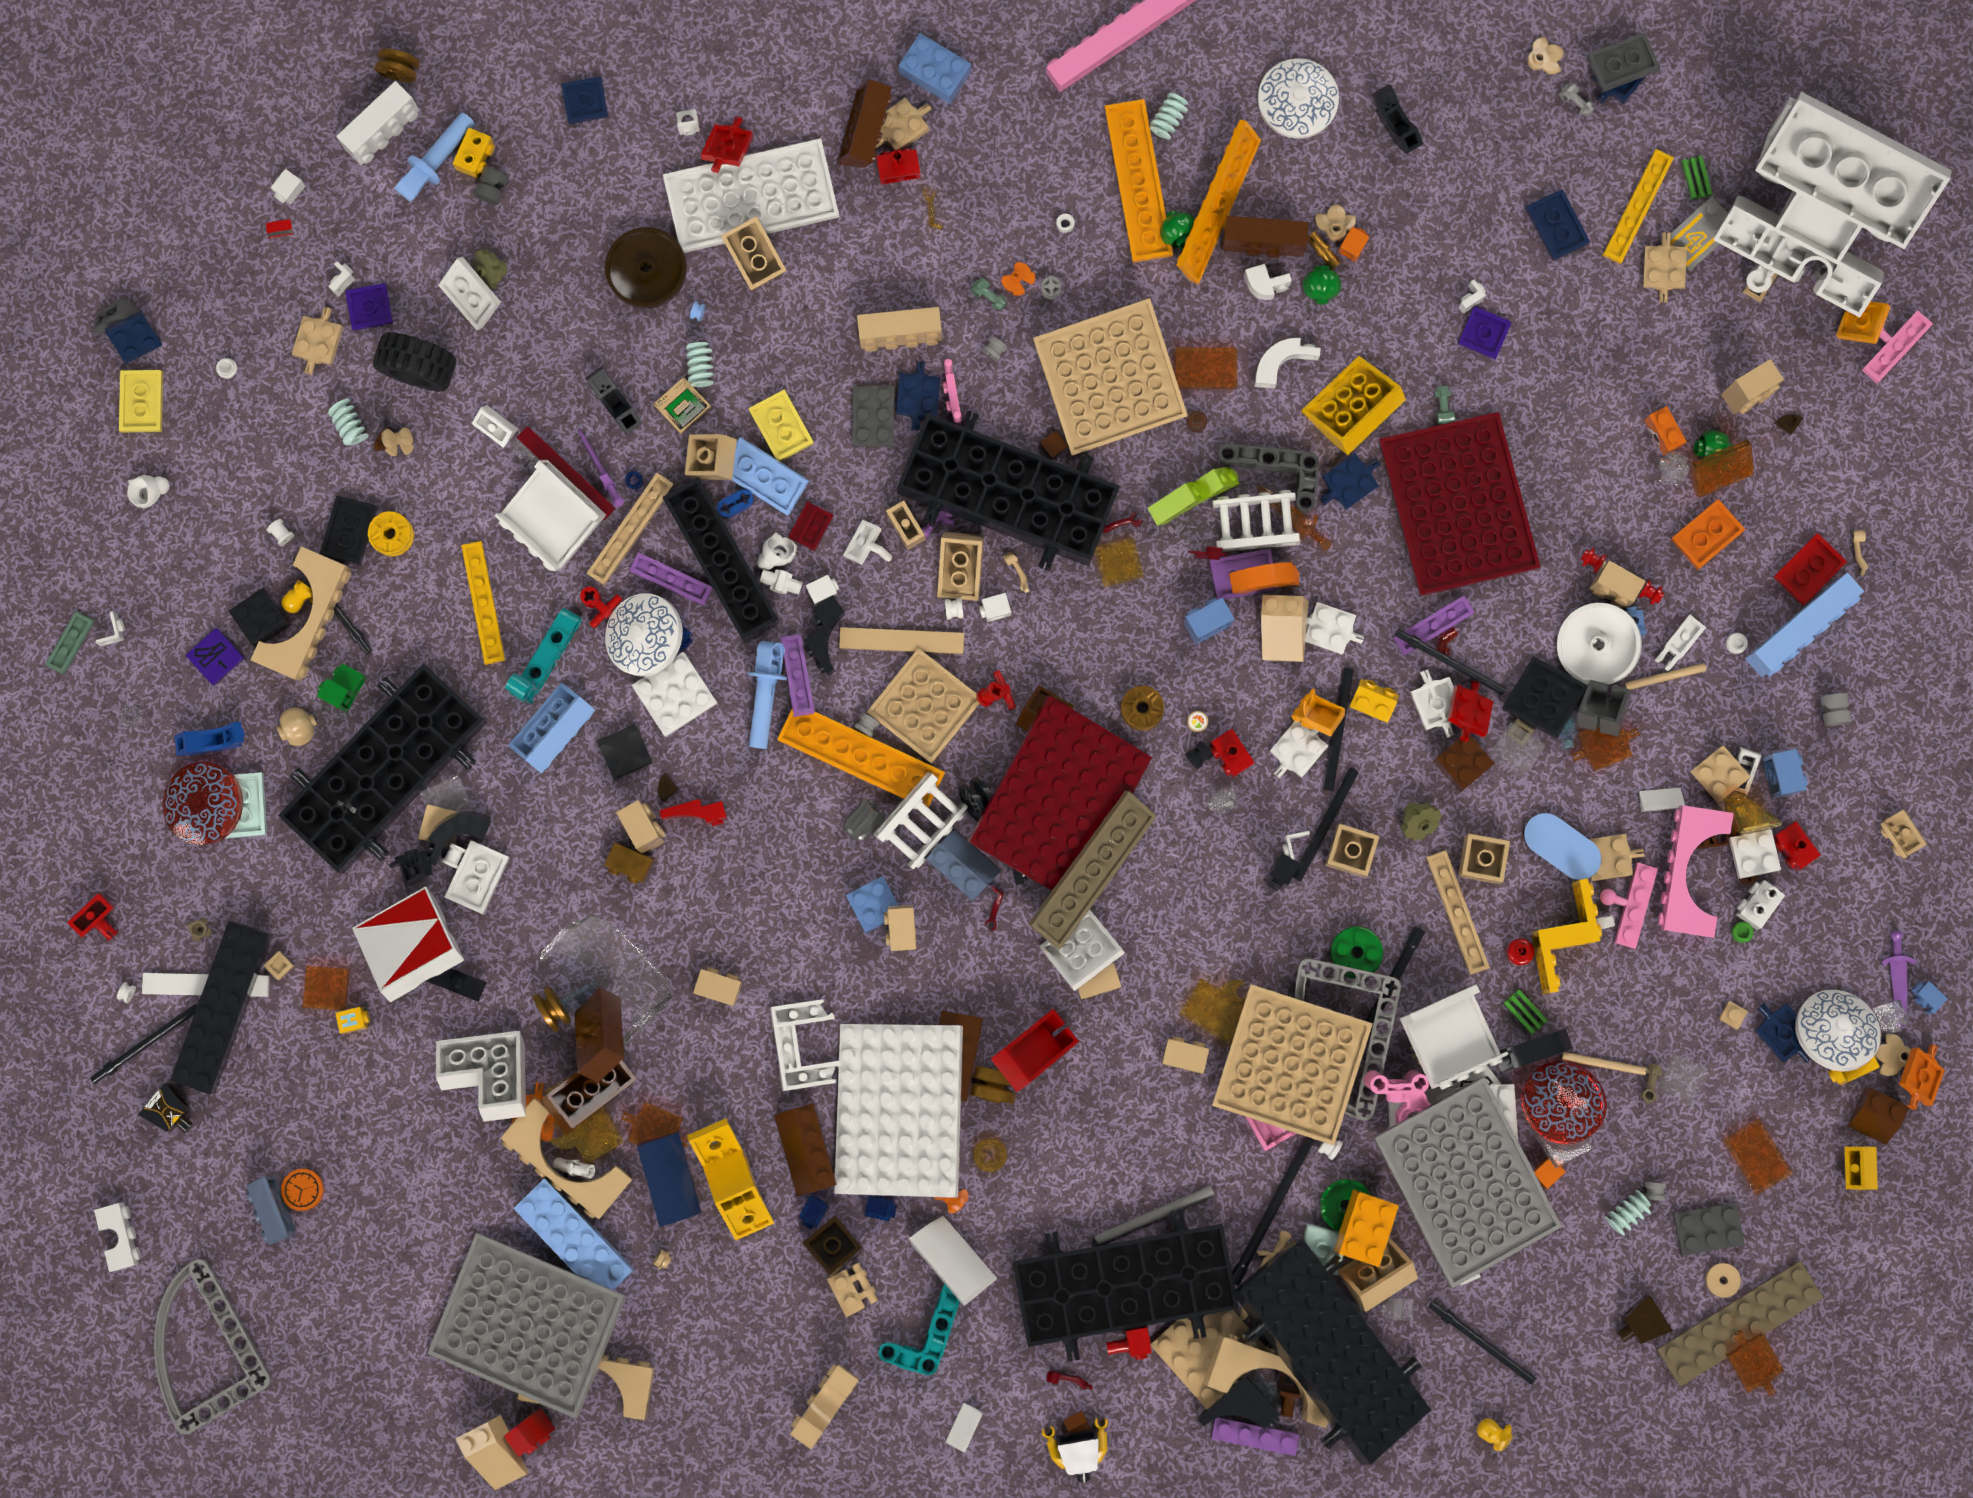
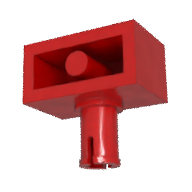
[876,148,921,185]
[1209,728,1255,778]
[1773,821,1821,871]
[67,891,118,941]
[1106,1326,1152,1360]
[504,1408,556,1457]

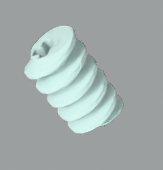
[1149,93,1188,140]
[686,342,714,387]
[328,398,368,445]
[1604,1190,1651,1236]

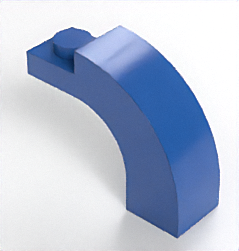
[174,722,244,756]

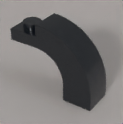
[427,811,492,866]
[1498,1028,1573,1072]

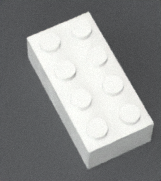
[336,81,420,165]

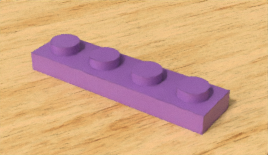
[629,552,713,606]
[1393,596,1475,656]
[780,634,815,717]
[1211,1418,1299,1456]

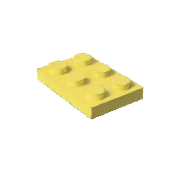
[119,370,163,433]
[748,389,814,462]

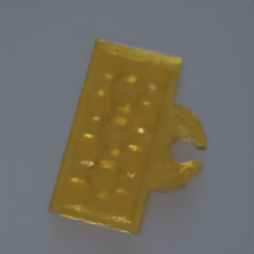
[1179,978,1250,1046]
[544,1075,624,1164]

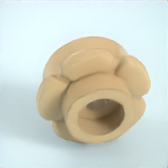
[652,1249,671,1270]

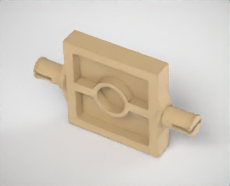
[875,98,932,153]
[1643,232,1687,303]
[292,307,344,375]
[1589,834,1644,882]

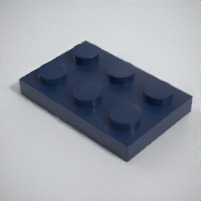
[1525,189,1590,261]

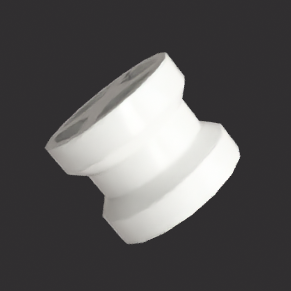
[945,598,963,620]
[1317,1140,1343,1160]

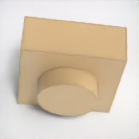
[264,951,295,981]
[1718,1001,1748,1030]

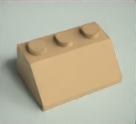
[1337,1237,1418,1312]

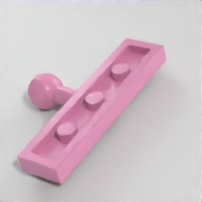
[1862,310,1933,384]
[1600,863,1658,949]

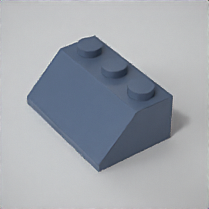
[926,830,1001,902]
[246,1175,297,1245]

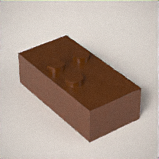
[1222,216,1309,258]
[574,987,625,1082]
[939,1010,983,1102]
[540,1061,637,1135]

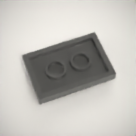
[1587,32,1660,92]
[852,385,894,447]
[1673,1203,1745,1256]

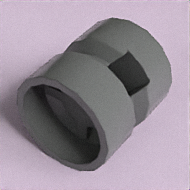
[474,168,509,205]

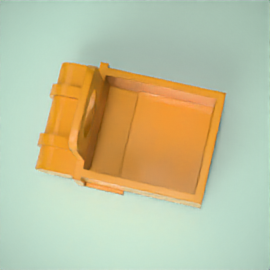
[1291,688,1345,736]

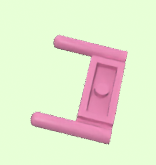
[942,359,962,426]

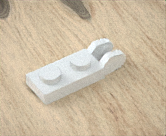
[1654,615,1706,671]

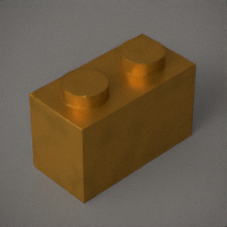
[604,842,654,885]

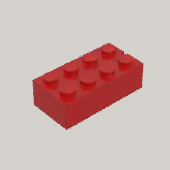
[991,1008,1079,1092]

